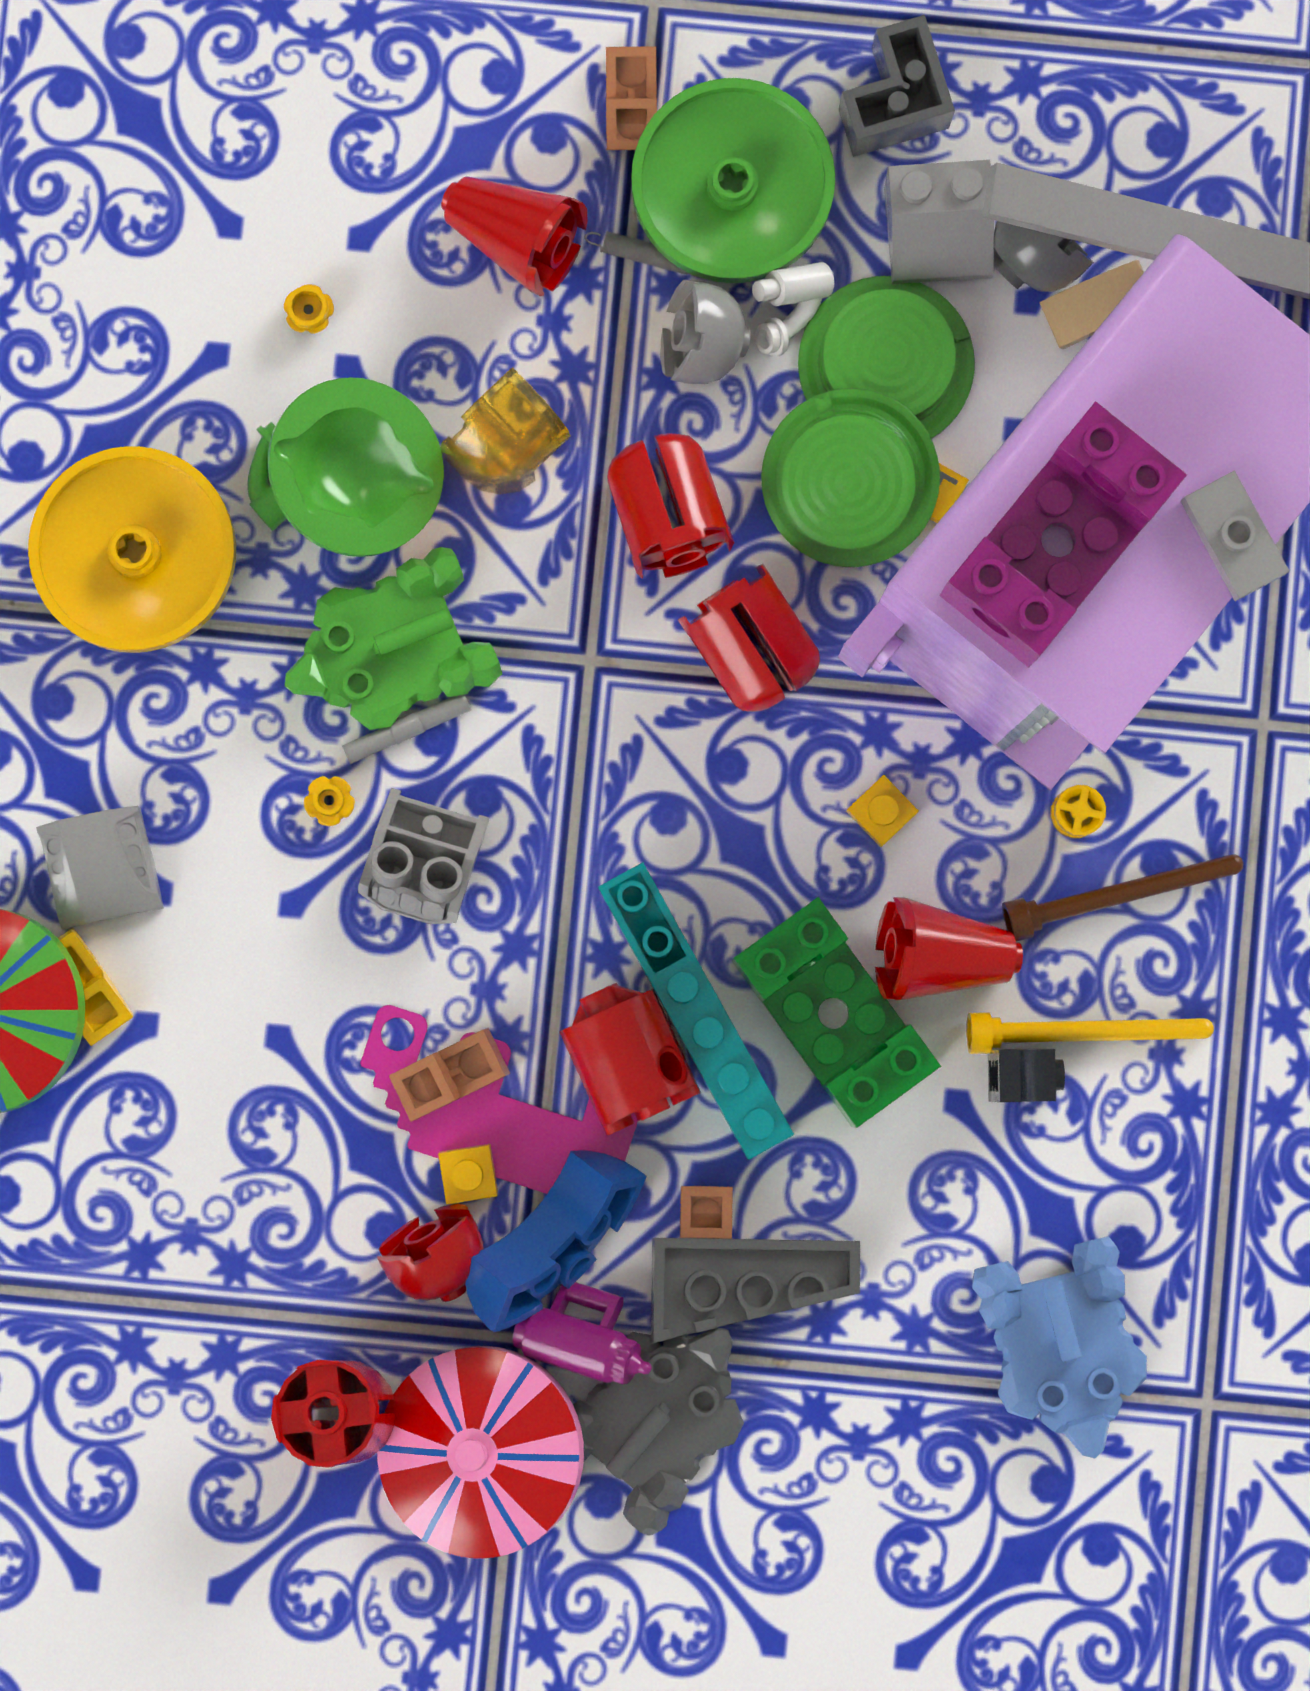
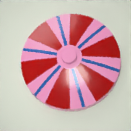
[377,1346,584,1559]

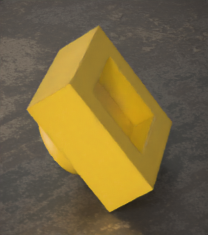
[846,775,919,847]
[438,1144,498,1205]

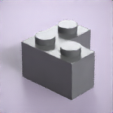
[838,15,955,157]

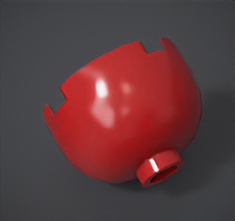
[377,1203,483,1302]

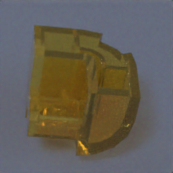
[440,367,571,495]

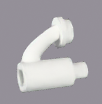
[752,262,834,357]

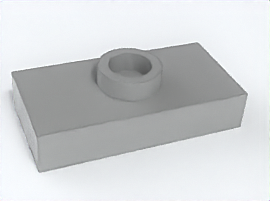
[1180,470,1290,601]

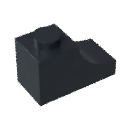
[987,1049,1065,1102]

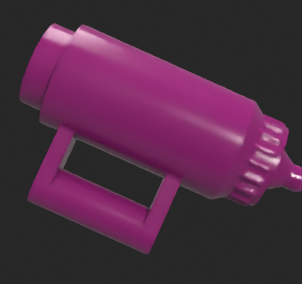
[513,1282,652,1384]

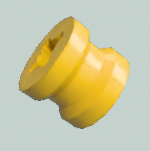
[1050,785,1106,838]

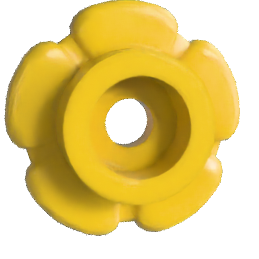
[284,284,334,334]
[304,776,355,826]

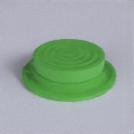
[798,276,975,439]
[268,377,444,557]
[761,388,940,567]

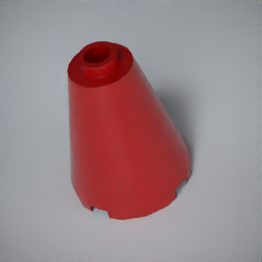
[441,176,588,296]
[875,897,1023,1000]

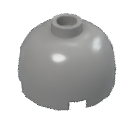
[660,280,751,384]

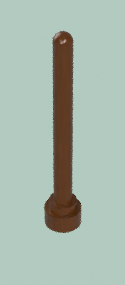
[1002,854,1244,942]

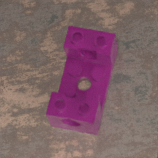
[939,401,1187,668]

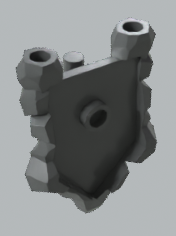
[573,1328,744,1536]

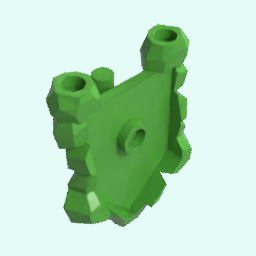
[284,547,502,730]

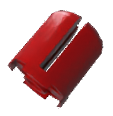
[607,433,735,578]
[678,564,820,712]
[271,1360,396,1468]

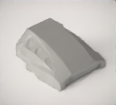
[358,788,489,924]
[36,806,164,930]

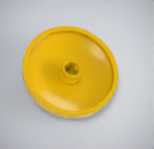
[28,446,236,653]

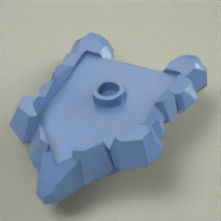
[972,1236,1147,1459]

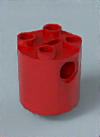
[560,983,701,1136]

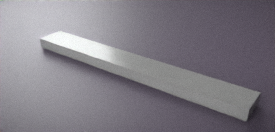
[982,163,1310,299]

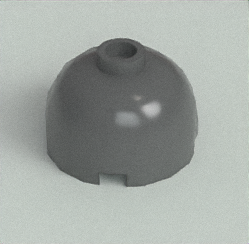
[994,221,1094,292]

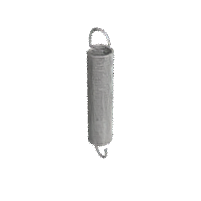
[584,231,694,276]

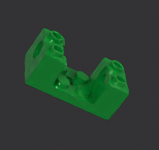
[731,897,942,1128]

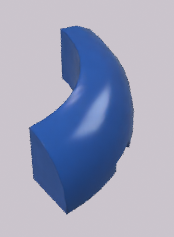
[465,1150,647,1332]

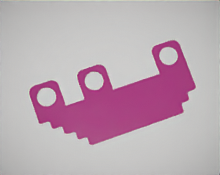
[360,1005,638,1194]

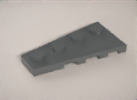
[651,1238,860,1343]

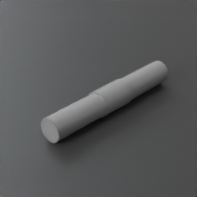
[342,695,471,764]

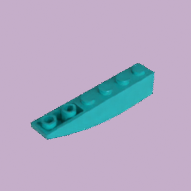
[598,862,794,1160]

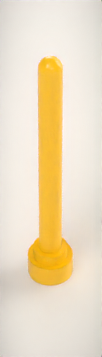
[966,1012,1214,1054]

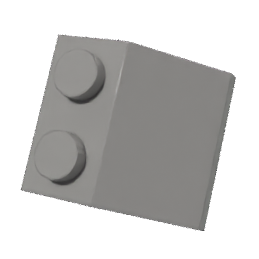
[884,160,994,284]

